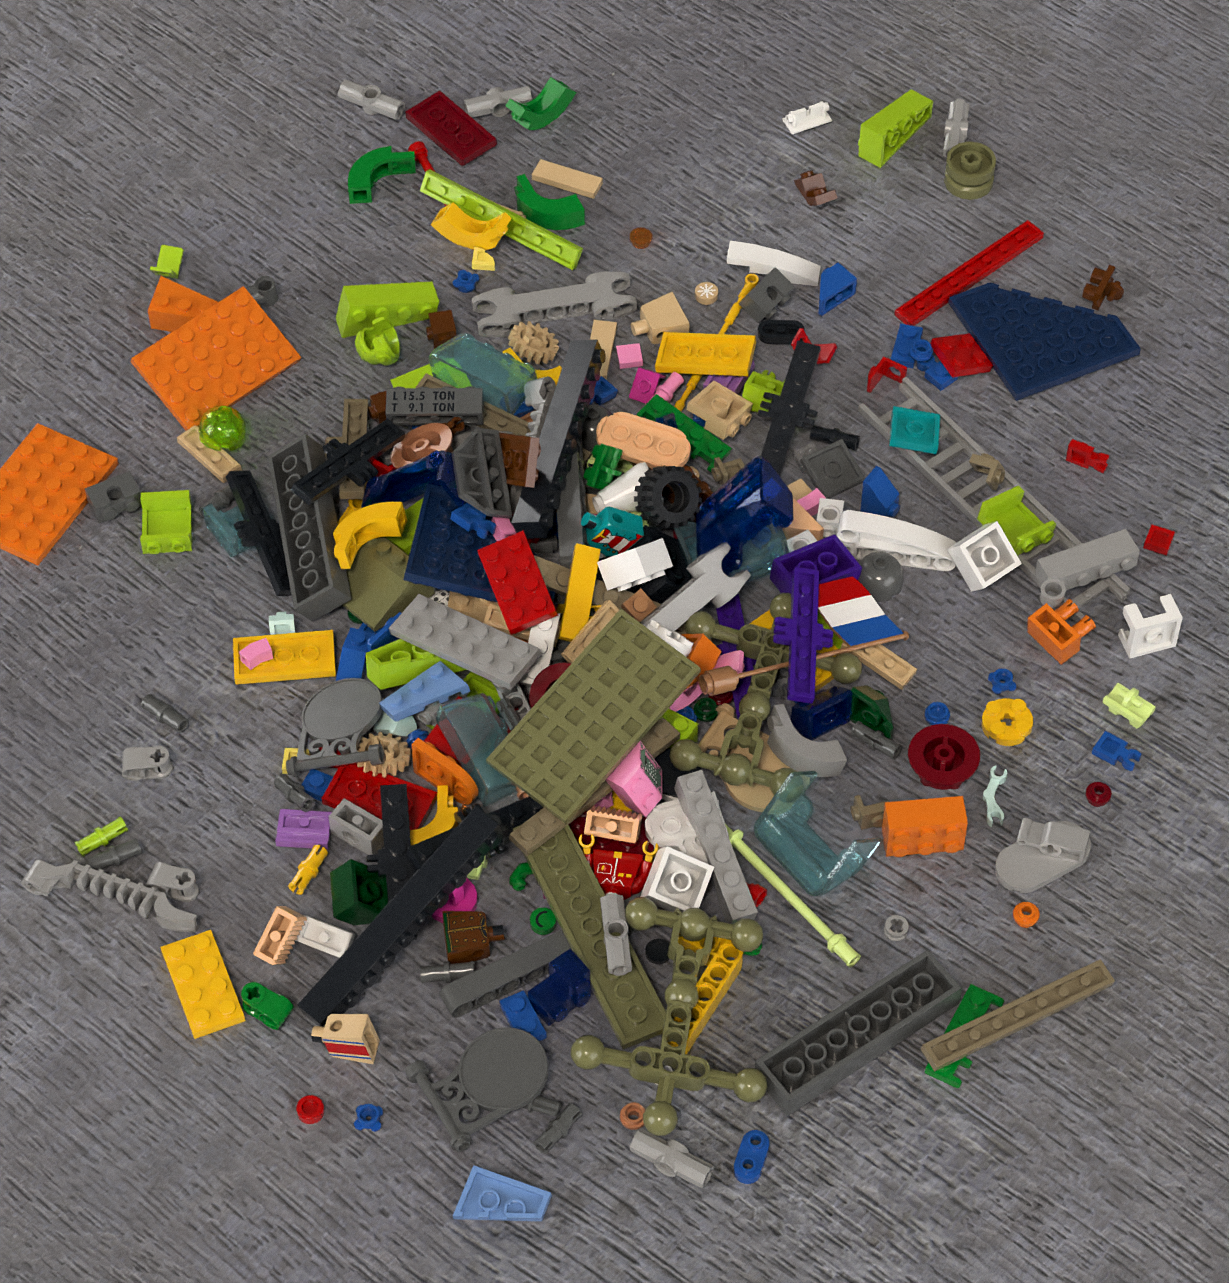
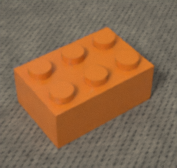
[882,796,968,857]

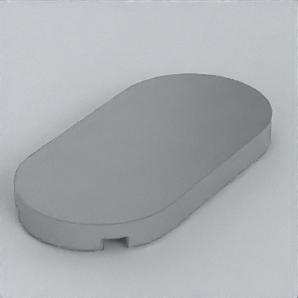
[995,821,1091,893]

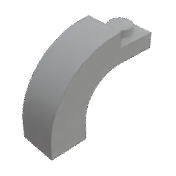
[767,704,847,777]

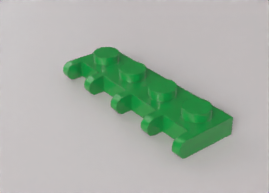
[636,394,732,473]
[925,984,1005,1088]

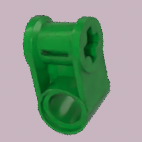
[241,982,294,1030]

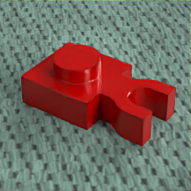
[1066,439,1110,473]

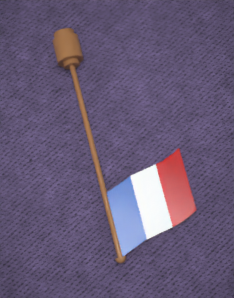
[699,576,909,696]

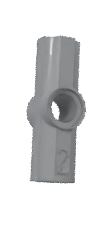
[338,79,405,120]
[464,86,533,117]
[943,99,969,158]
[600,893,632,976]
[630,1128,714,1188]

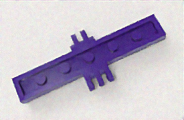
[773,567,833,704]
[716,593,757,719]

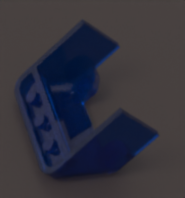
[361,450,464,538]

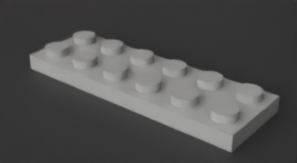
[389,594,541,690]

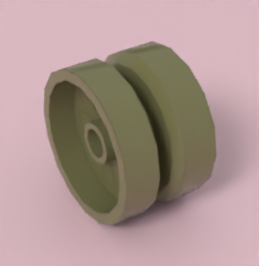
[944,141,996,200]

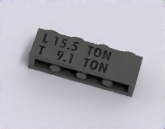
[385,386,484,425]

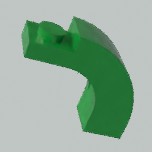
[506,77,577,130]
[348,146,416,204]
[514,174,585,230]

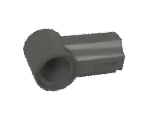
[230,276,278,307]

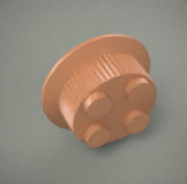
[390,423,454,482]

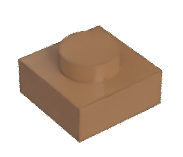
[621,589,657,622]

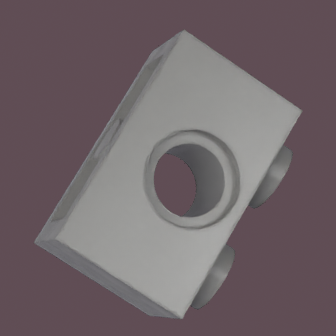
[329,799,384,855]

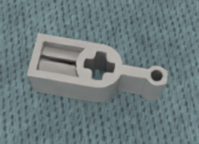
[1016,818,1090,864]

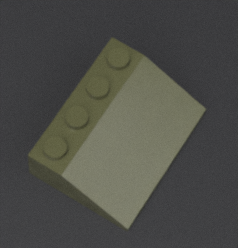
[342,537,435,632]

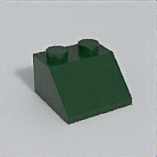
[330,859,388,925]

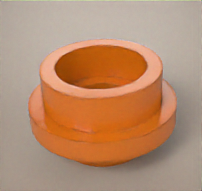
[1013,902,1040,928]

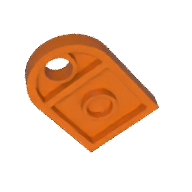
[411,738,479,805]

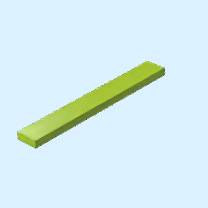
[420,169,583,270]

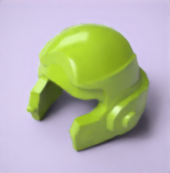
[355,317,400,366]

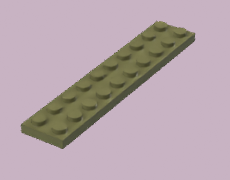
[513,825,666,1050]

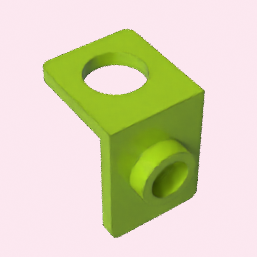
[150,245,184,279]

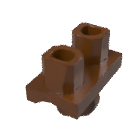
[1082,265,1124,311]

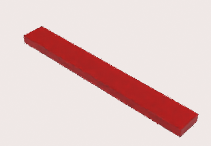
[894,220,1044,326]

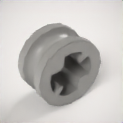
[884,915,909,941]

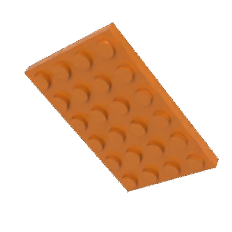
[131,286,301,431]
[0,423,119,566]

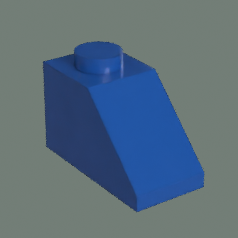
[818,262,857,316]
[860,466,900,518]
[336,627,374,681]

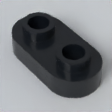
[758,320,805,344]

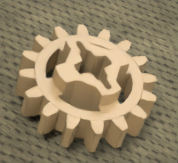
[508,321,559,364]
[357,732,411,777]

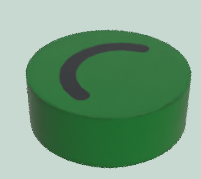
[530,908,556,935]

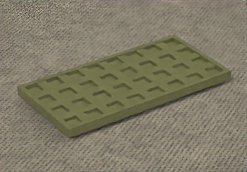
[486,609,701,824]

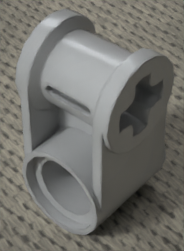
[122,746,173,781]
[145,862,199,902]

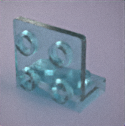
[203,504,252,558]

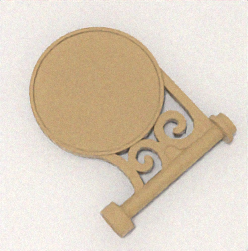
[698,703,808,813]

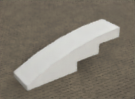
[727,241,821,286]

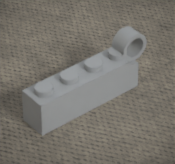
[1035,529,1140,608]

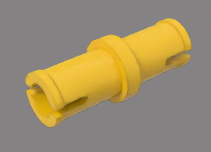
[288,845,328,895]

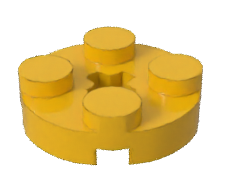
[981,698,1033,746]

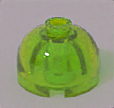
[198,405,246,451]

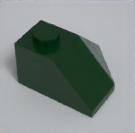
[848,685,893,740]

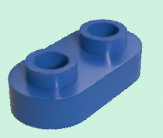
[734,1130,769,1184]

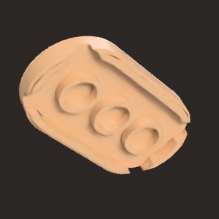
[596,412,691,469]

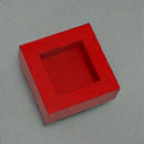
[1143,525,1175,556]

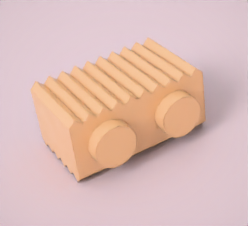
[584,805,642,843]
[253,906,307,965]

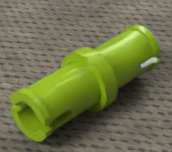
[75,817,129,857]

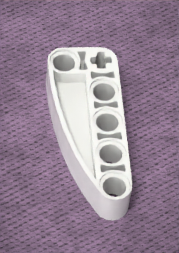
[837,510,956,571]

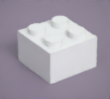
[947,521,1022,592]
[597,538,673,592]
[640,846,714,912]

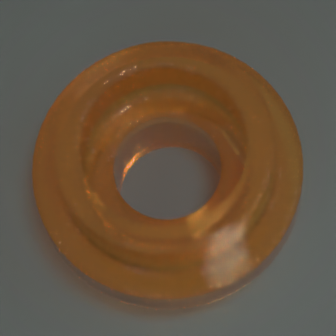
[629,227,652,249]

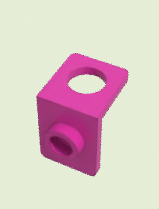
[629,367,666,404]

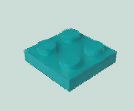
[889,406,940,454]

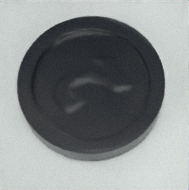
[645,939,669,964]

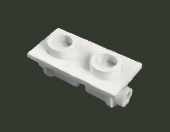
[782,101,832,134]

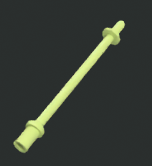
[725,824,861,968]

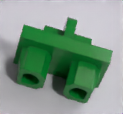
[583,443,623,490]

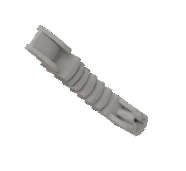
[507,376,556,516]
[21,860,199,932]

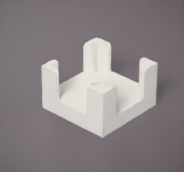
[1118,594,1183,659]

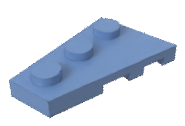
[379,661,471,722]
[453,1165,552,1221]

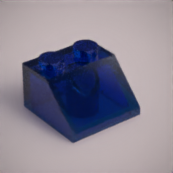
[791,686,852,740]

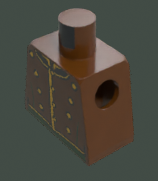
[442,911,504,964]

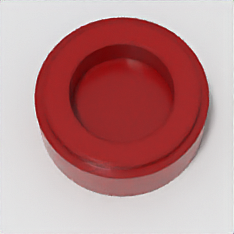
[296,1095,324,1124]

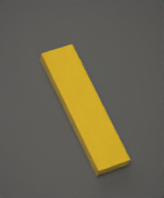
[558,543,601,642]

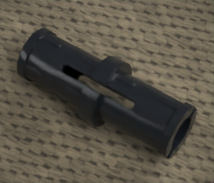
[810,425,860,451]

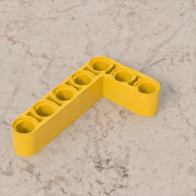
[668,933,743,1054]

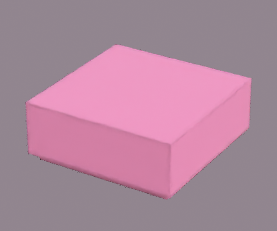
[616,343,643,369]

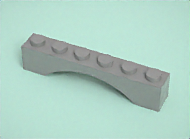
[674,770,758,924]

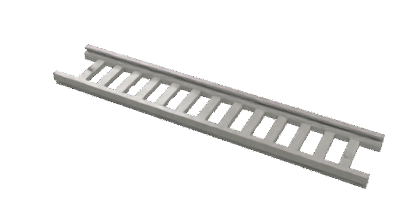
[858,377,1130,623]

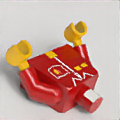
[579,834,660,900]

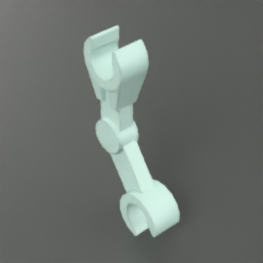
[983,765,1007,827]

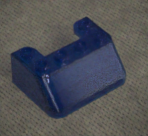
[696,455,794,576]

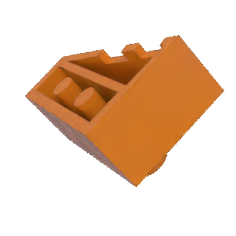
[148,276,218,332]

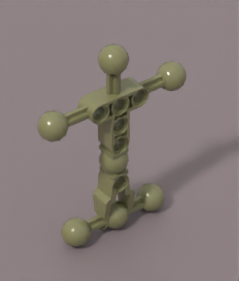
[670,593,862,800]
[571,897,767,1136]

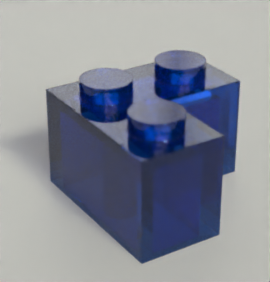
[528,948,591,1026]

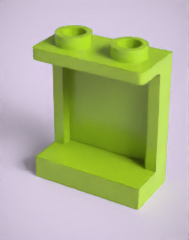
[977,485,1056,556]
[140,490,192,554]

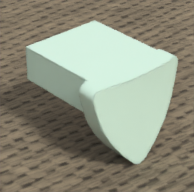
[373,711,417,736]

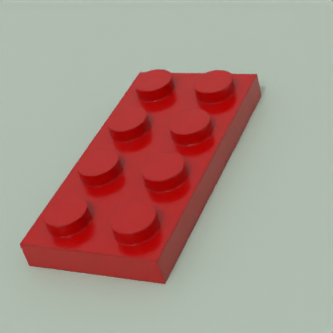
[477,531,558,635]
[321,763,437,830]

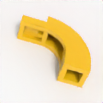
[431,202,511,250]
[333,502,408,569]
[410,785,459,846]

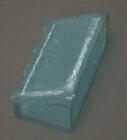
[428,333,537,415]
[436,693,517,807]

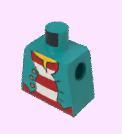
[581,506,644,557]

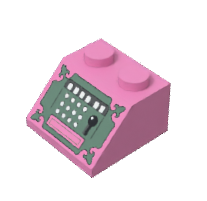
[606,741,662,817]

